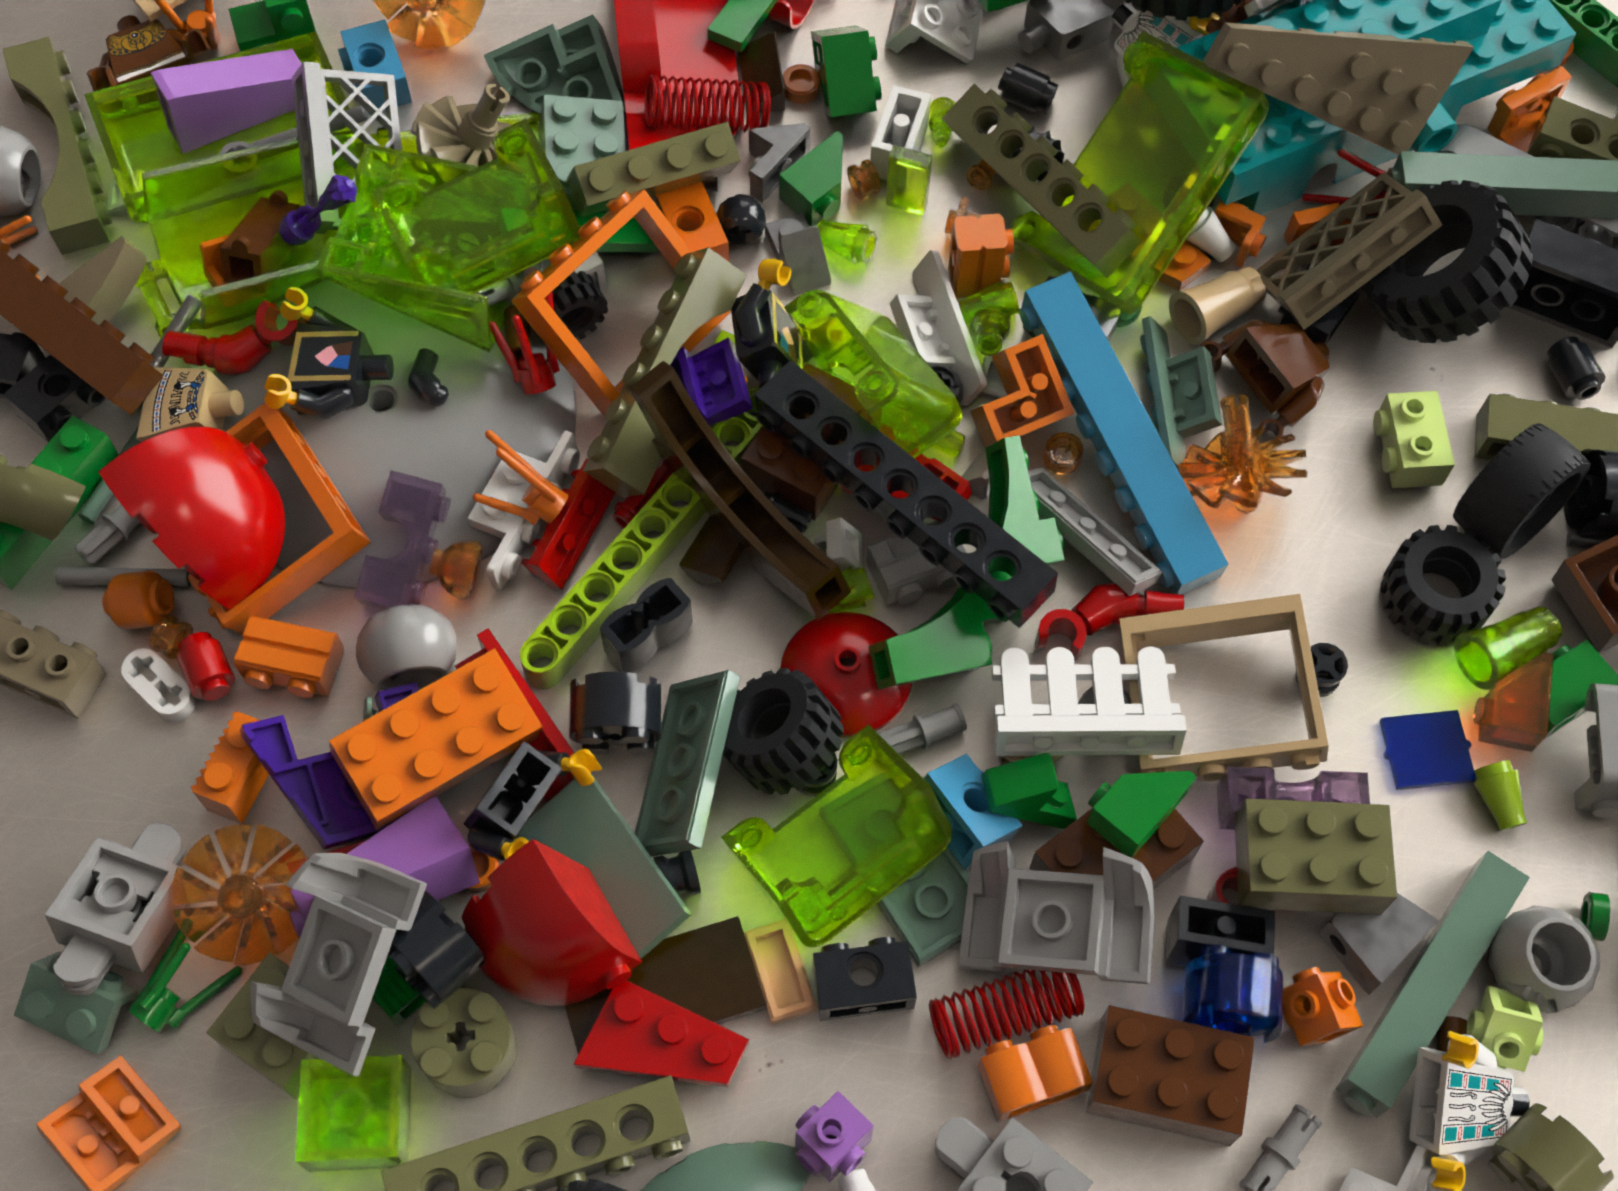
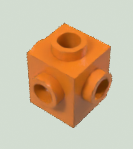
[1278,967,1363,1046]

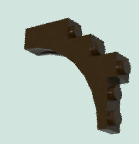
[629,361,851,621]

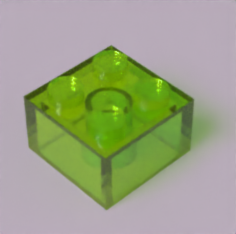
[296,1055,411,1172]

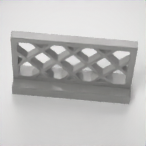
[292,62,411,234]

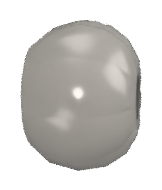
[0,126,41,218]
[356,604,457,690]
[1488,905,1600,1014]

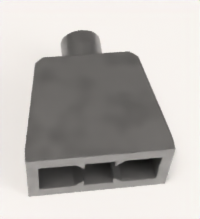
[1018,0,1115,60]
[1320,893,1439,995]

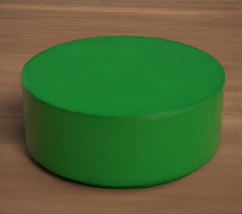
[1580,892,1610,941]

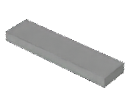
[1028,467,1163,596]

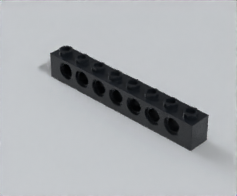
[755,360,1058,628]

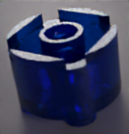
[1183,945,1283,1043]

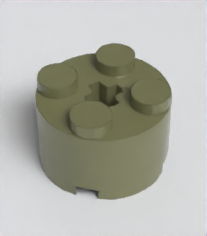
[411,988,517,1098]
[1488,1103,1614,1191]

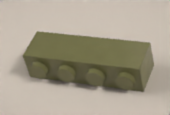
[566,122,741,217]
[1474,393,1618,460]

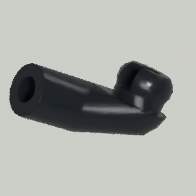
[408,348,449,407]

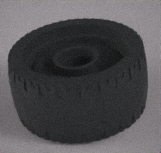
[1453,423,1591,559]

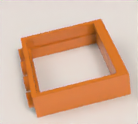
[511,189,731,417]
[188,403,371,635]

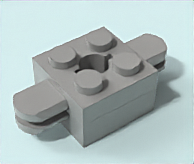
[44,823,192,996]
[935,1117,1093,1191]

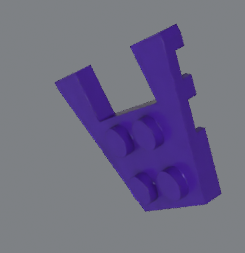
[240,682,418,849]

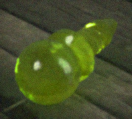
[929,96,955,148]

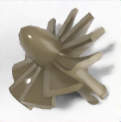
[411,84,527,195]

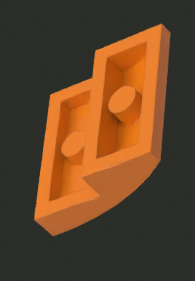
[36,1055,181,1191]

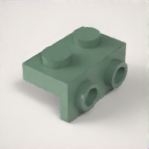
[14,952,138,1054]

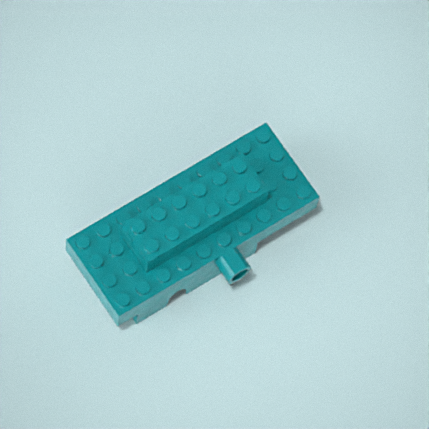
[1144,0,1576,215]

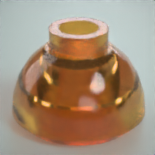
[429,540,483,601]

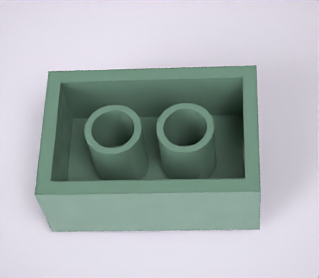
[538,94,626,211]

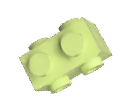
[1373,391,1455,488]

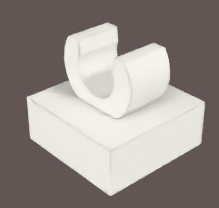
[814,517,864,577]

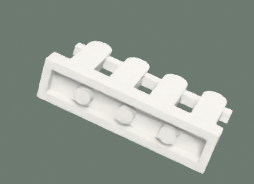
[992,646,1187,756]

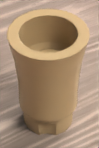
[1169,267,1266,345]

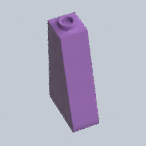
[151,49,302,154]
[289,796,480,939]

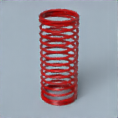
[644,74,771,133]
[929,969,1085,1060]

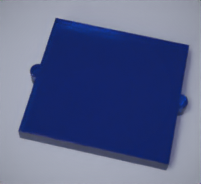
[1379,710,1476,790]

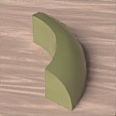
[0,454,86,541]

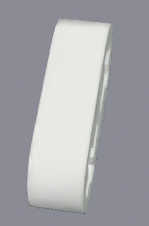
[121,648,196,723]

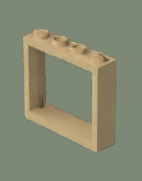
[1119,594,1329,782]

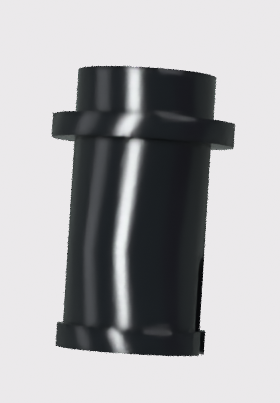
[764,491,813,535]

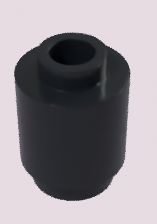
[998,62,1059,114]
[1547,336,1606,400]

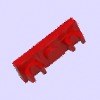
[521,458,615,590]

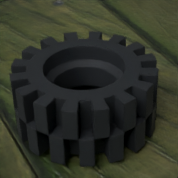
[553,271,608,340]

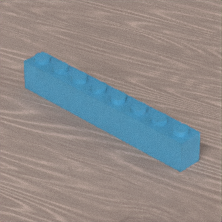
[1019,271,1229,595]

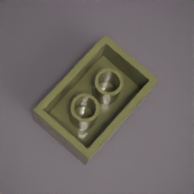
[1234,798,1397,914]

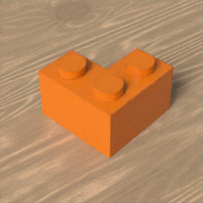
[970,334,1075,448]

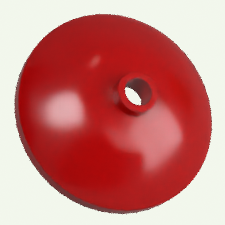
[780,612,912,738]

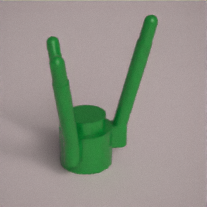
[128,915,242,1033]

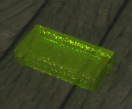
[886,145,933,215]

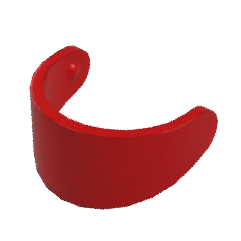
[767,0,815,29]

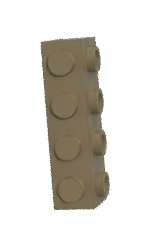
[0,609,107,719]

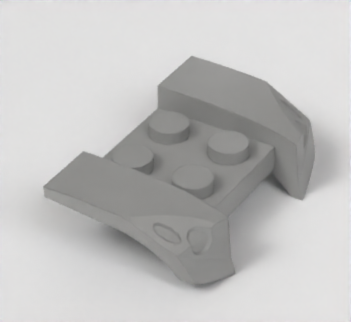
[958,841,1155,985]
[250,853,427,1077]

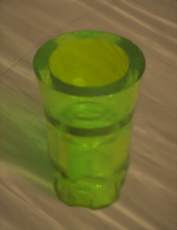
[1454,606,1563,690]

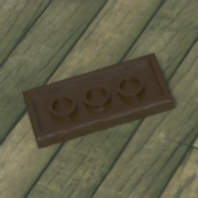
[565,916,767,1054]

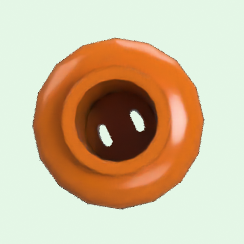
[102,570,174,630]

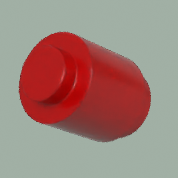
[176,632,236,701]

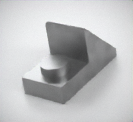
[749,123,810,203]
[765,212,831,296]

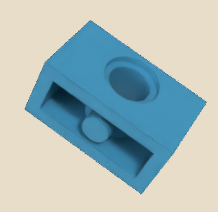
[338,19,412,115]
[910,754,1023,870]

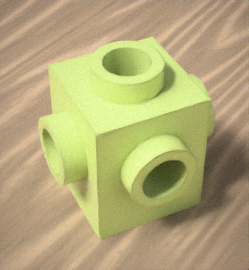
[1466,985,1543,1072]

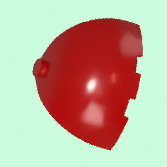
[98,427,285,610]
[461,839,642,1006]

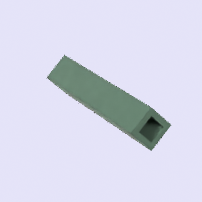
[1386,151,1618,219]
[1335,851,1530,1118]

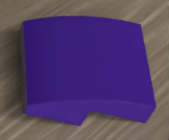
[670,337,753,425]

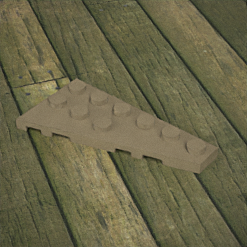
[1203,22,1474,155]

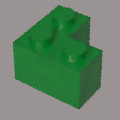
[228,0,322,57]
[811,25,882,117]

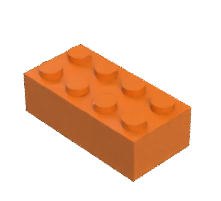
[329,648,543,830]

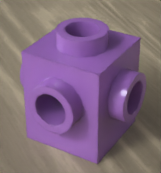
[795,1091,874,1182]

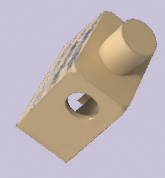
[136,367,244,442]

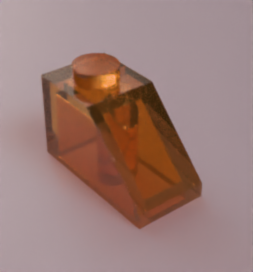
[1473,652,1553,752]

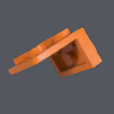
[1487,66,1572,153]

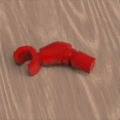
[162,300,305,375]
[1034,583,1184,662]

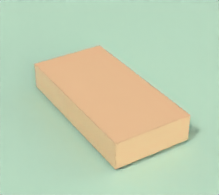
[744,918,818,1025]

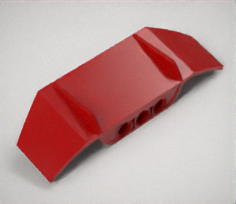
[614,0,741,150]

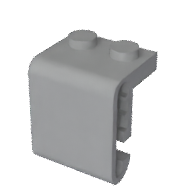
[1574,683,1618,818]

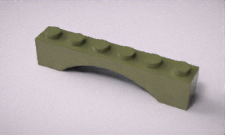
[3,37,112,255]
[583,247,747,497]

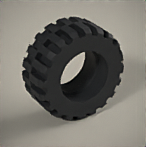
[1361,180,1533,343]

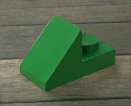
[982,753,1077,829]

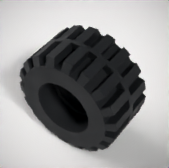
[1380,525,1506,646]
[723,668,844,795]

